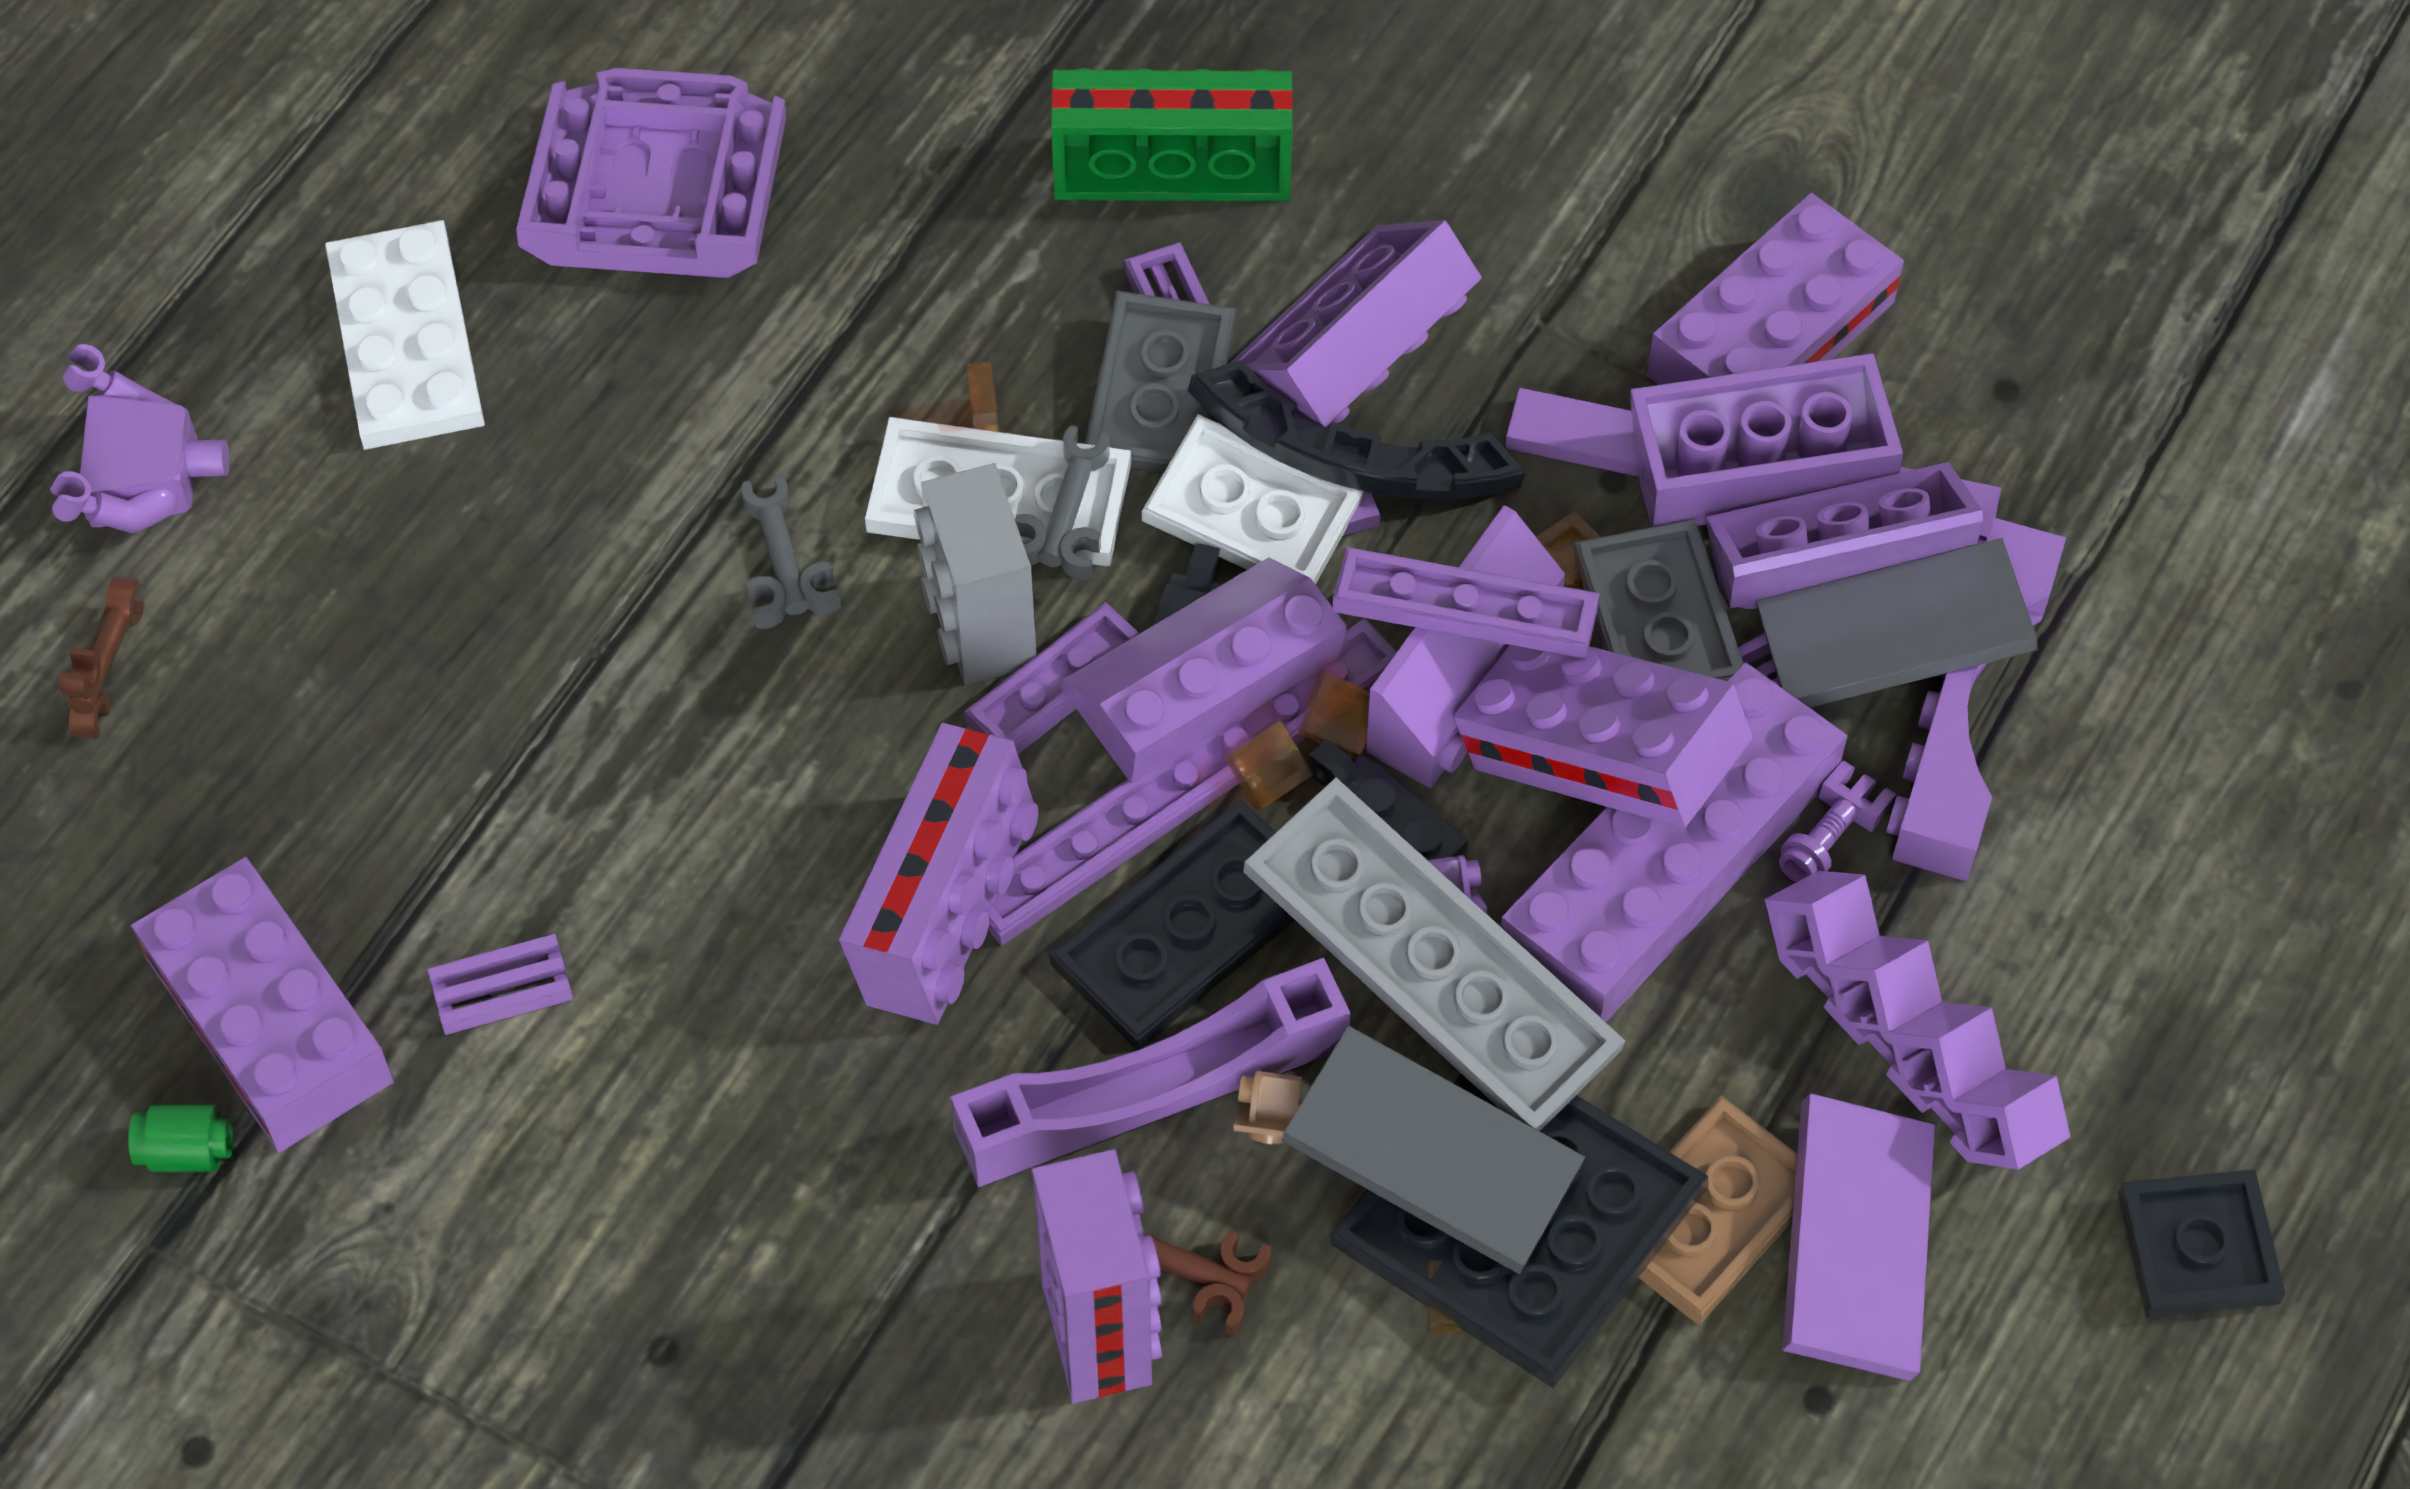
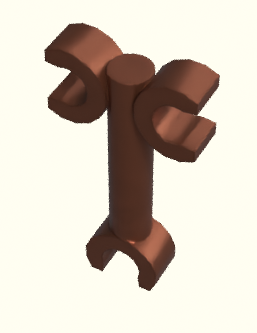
[59,576,145,739]
[1143,1230,1271,1337]

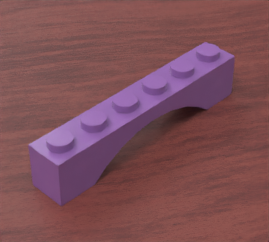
[1886,517,2066,882]
[950,958,1350,1187]

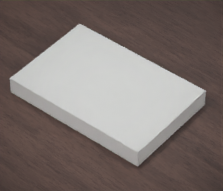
[1142,414,1364,584]

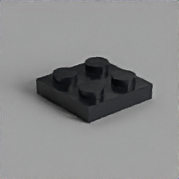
[2118,1169,2286,1318]

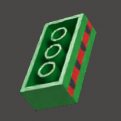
[1051,68,1292,201]

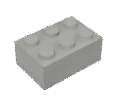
[914,463,1037,686]

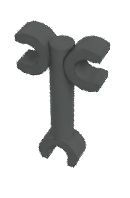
[1015,425,1110,580]
[741,473,841,629]

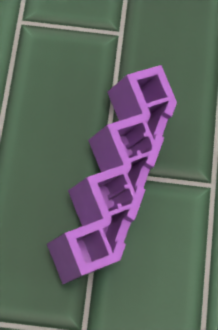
[1765,871,2071,1170]

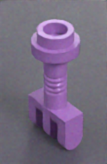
[1779,760,1898,882]

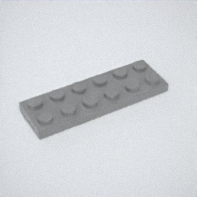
[1243,778,1625,1131]

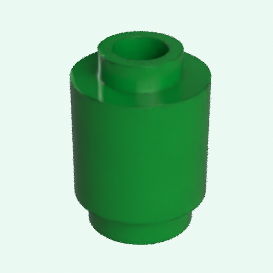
[129,1104,233,1172]

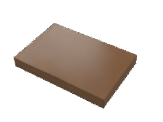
[1639,1095,1797,1325]

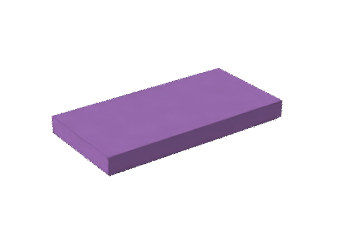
[1782,1093,1935,1381]

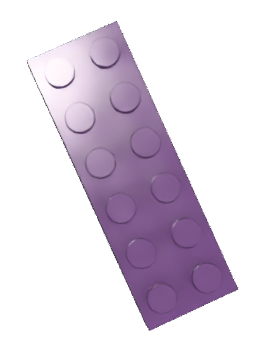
[1501,662,1848,1022]

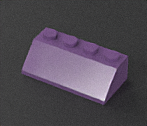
[1229,220,1482,428]
[1630,353,1903,527]
[1706,462,1984,609]
[1366,505,1565,789]
[1060,557,1347,784]

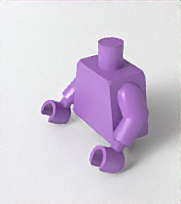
[50,344,230,534]

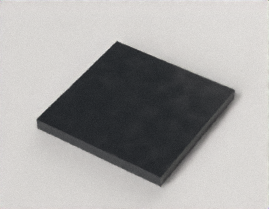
[1330,1074,1709,1388]

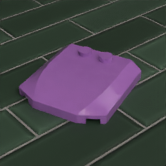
[516,68,786,278]

